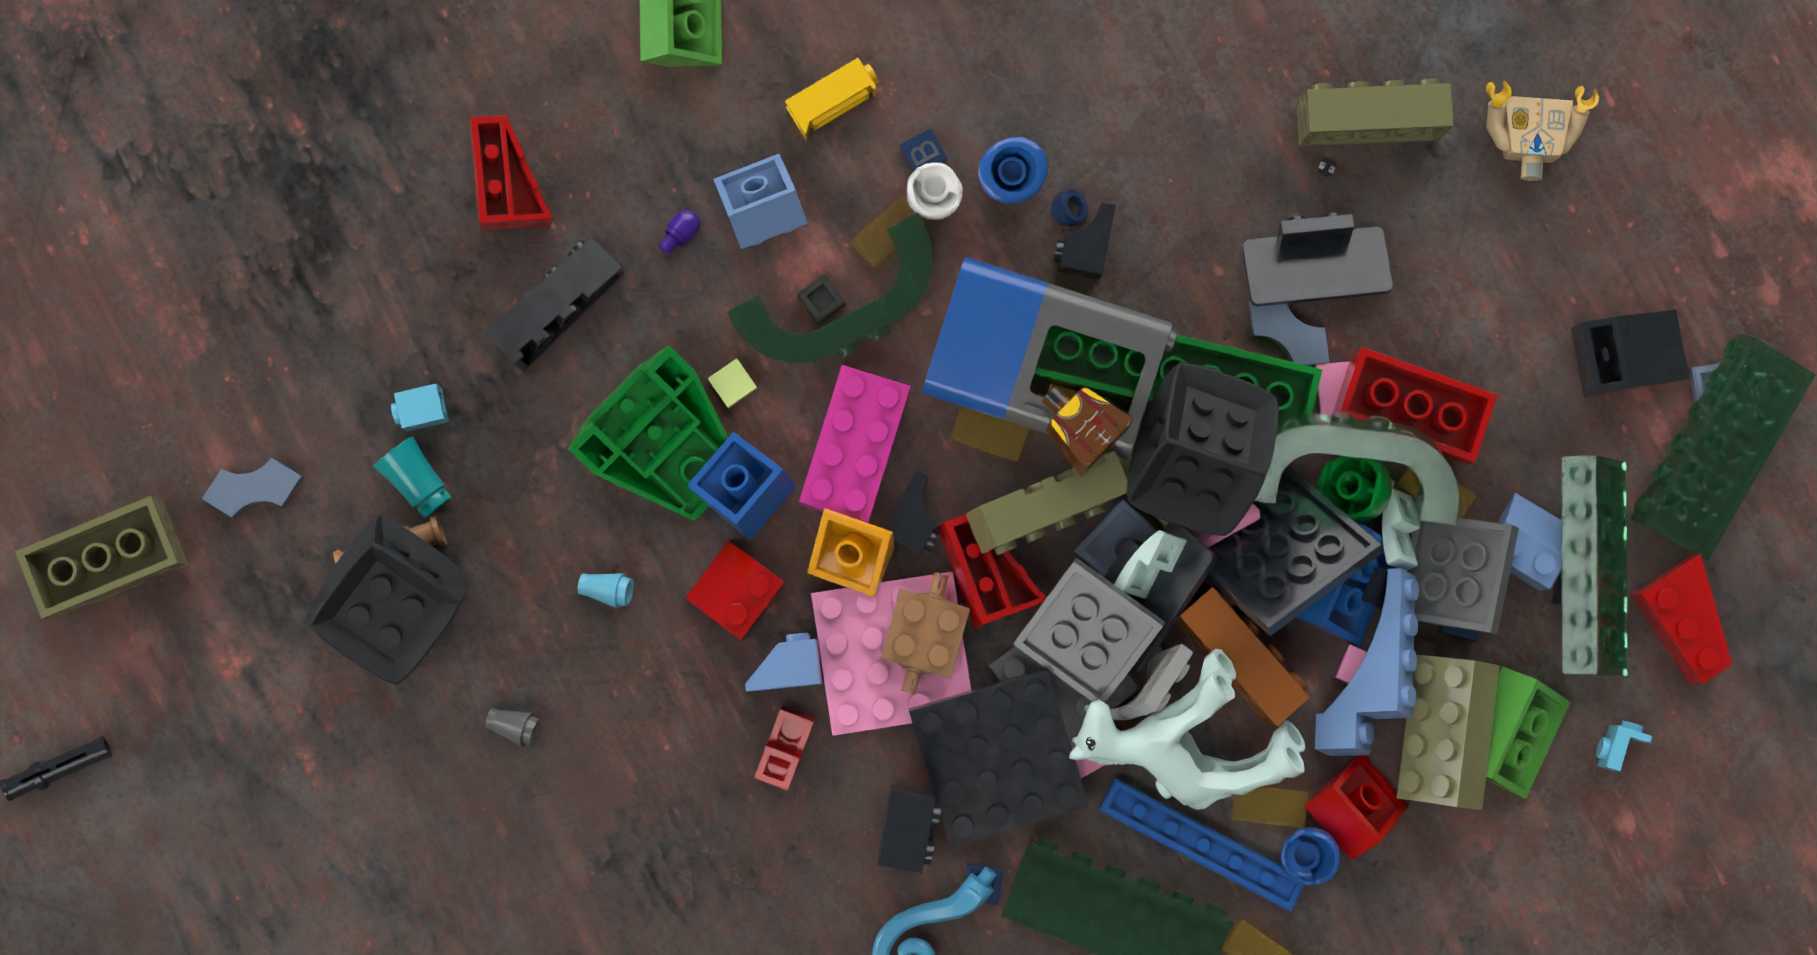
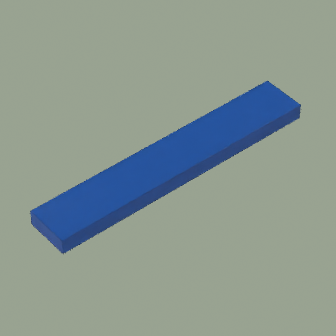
[1098,778,1305,912]

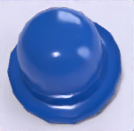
[978,137,1048,204]

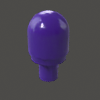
[658,210,701,255]

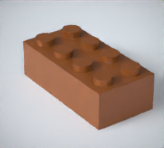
[1176,587,1310,727]

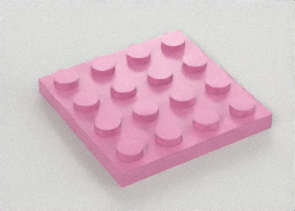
[811,572,971,736]

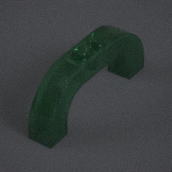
[727,213,933,364]
[1255,412,1459,525]

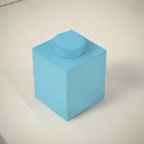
[391,384,450,432]

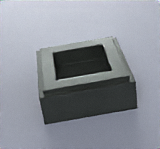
[796,274,846,325]

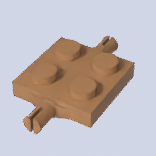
[880,572,970,695]

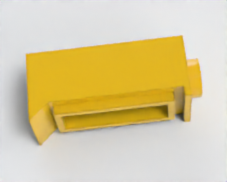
[785,58,879,142]

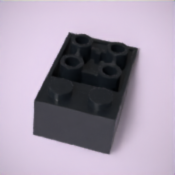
[1571,310,1690,398]

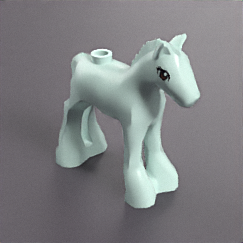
[1069,649,1305,810]

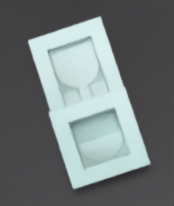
[1382,489,1421,571]
[1114,530,1187,599]

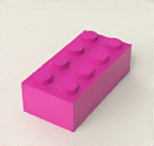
[799,365,911,523]

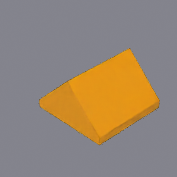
[807,508,894,597]

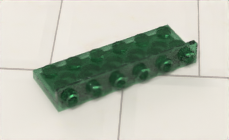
[1631,334,1816,561]
[1562,456,1627,676]
[1000,838,1234,955]

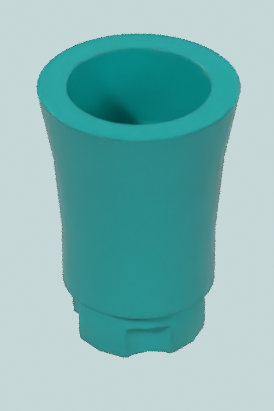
[373,436,452,519]

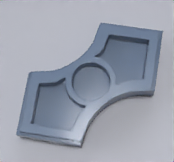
[1248,301,1330,366]
[202,457,304,519]

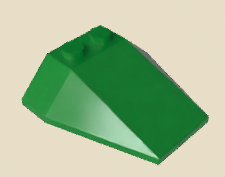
[567,345,728,521]

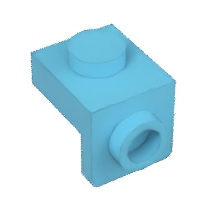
[1596,720,1652,771]

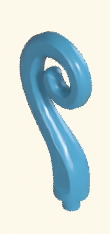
[872,866,997,955]

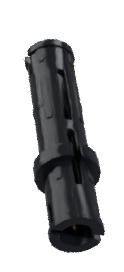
[0,736,112,801]

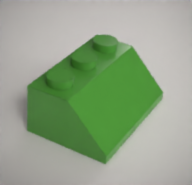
[640,0,722,67]
[1486,666,1571,799]

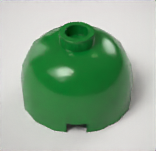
[1318,450,1392,523]

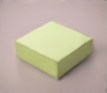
[708,358,758,409]

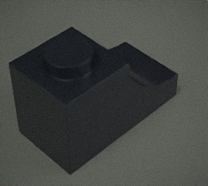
[1053,202,1115,280]
[885,471,940,556]

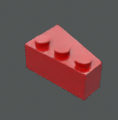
[470,115,553,231]
[937,515,1047,628]
[1630,554,1732,685]

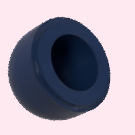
[1051,189,1088,227]

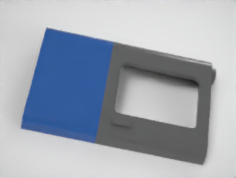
[921,257,1177,460]

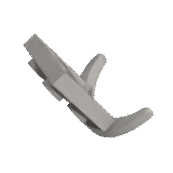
[1084,644,1194,721]

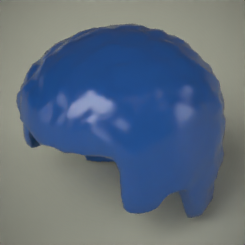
[1280,827,1341,885]

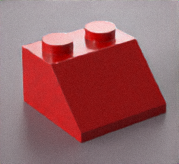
[686,541,786,641]
[1304,755,1409,861]

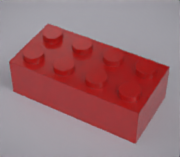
[1331,347,1498,466]

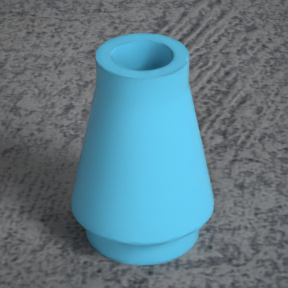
[578,573,634,609]

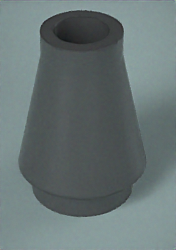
[485,708,542,747]

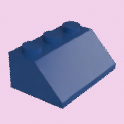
[1296,523,1393,646]

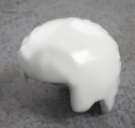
[907,162,963,220]

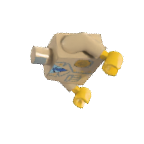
[1486,80,1599,181]

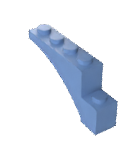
[1315,568,1419,756]

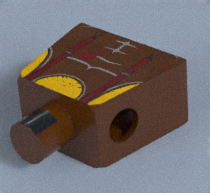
[1041,386,1133,476]

